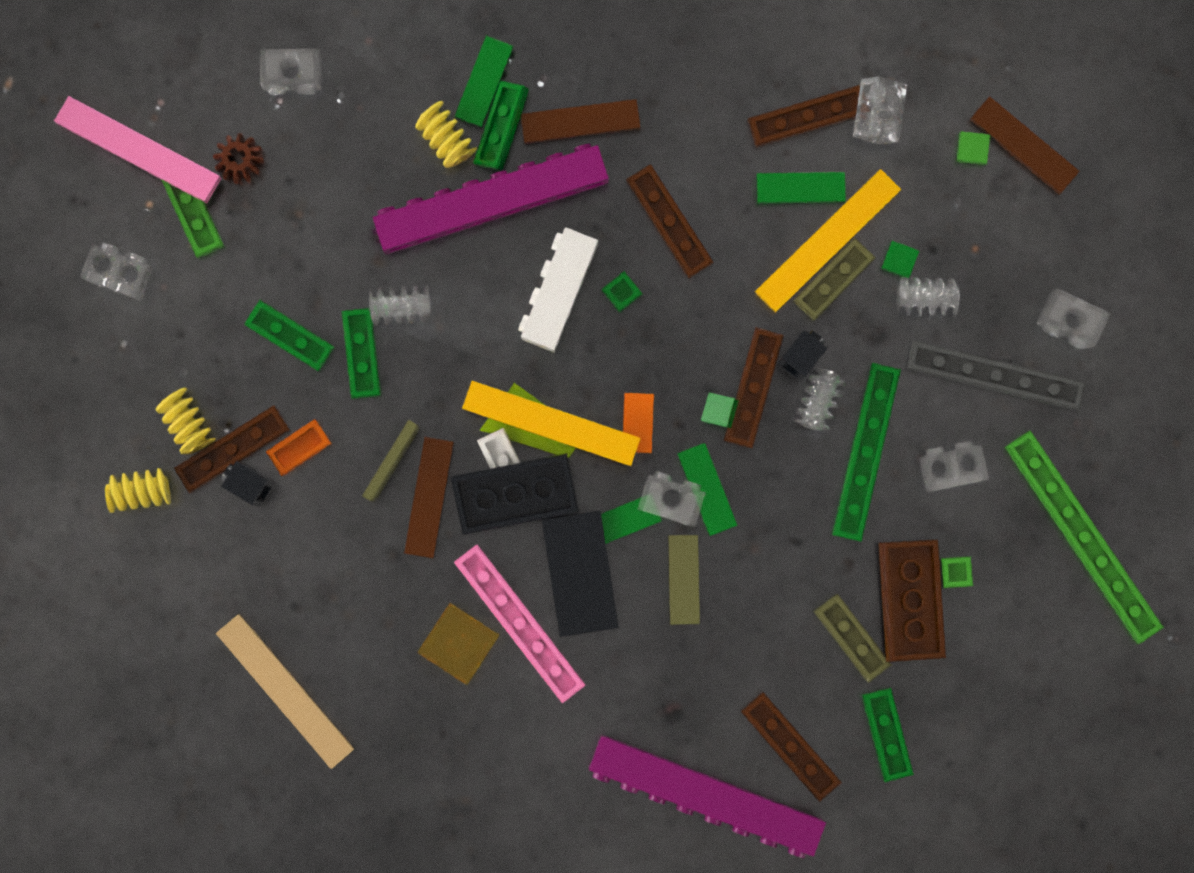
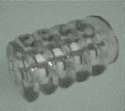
[896,277,960,316]
[369,285,431,326]
[793,366,847,432]

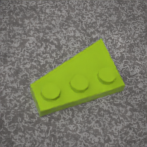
[480,383,576,458]

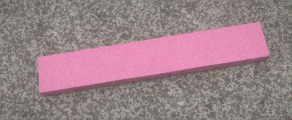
[54,96,222,204]
[454,544,586,704]

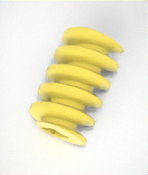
[416,101,477,168]
[156,388,216,455]
[105,468,171,513]

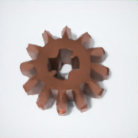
[213,133,264,184]

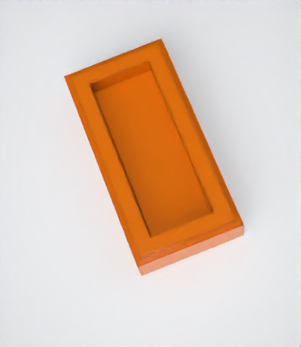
[623,393,654,453]
[266,419,332,476]

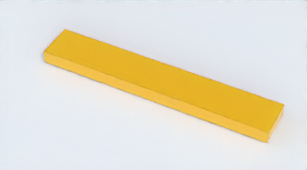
[755,169,901,313]
[462,381,641,467]

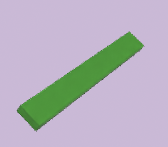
[1004,430,1164,644]

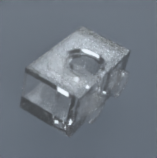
[260,49,322,95]
[1037,288,1111,350]
[637,471,706,527]

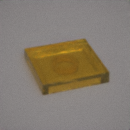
[417,603,500,685]

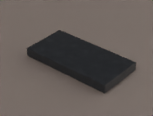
[450,453,579,535]
[542,510,619,637]

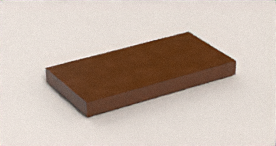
[878,539,946,662]

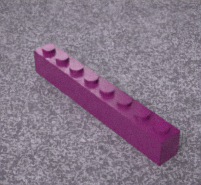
[372,143,609,254]
[589,734,826,859]

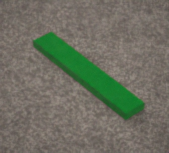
[832,363,901,542]

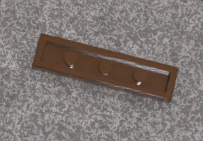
[748,85,869,148]
[970,96,1080,195]
[521,99,641,144]
[626,164,714,279]
[724,327,784,449]
[173,405,291,494]
[404,437,454,558]
[741,692,842,802]

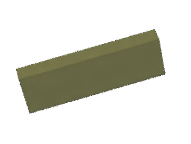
[793,238,876,321]
[362,420,420,502]
[668,535,700,625]
[813,594,892,683]

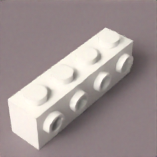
[518,227,598,353]

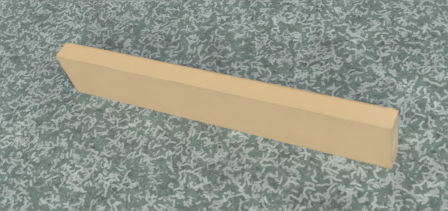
[216,614,354,769]

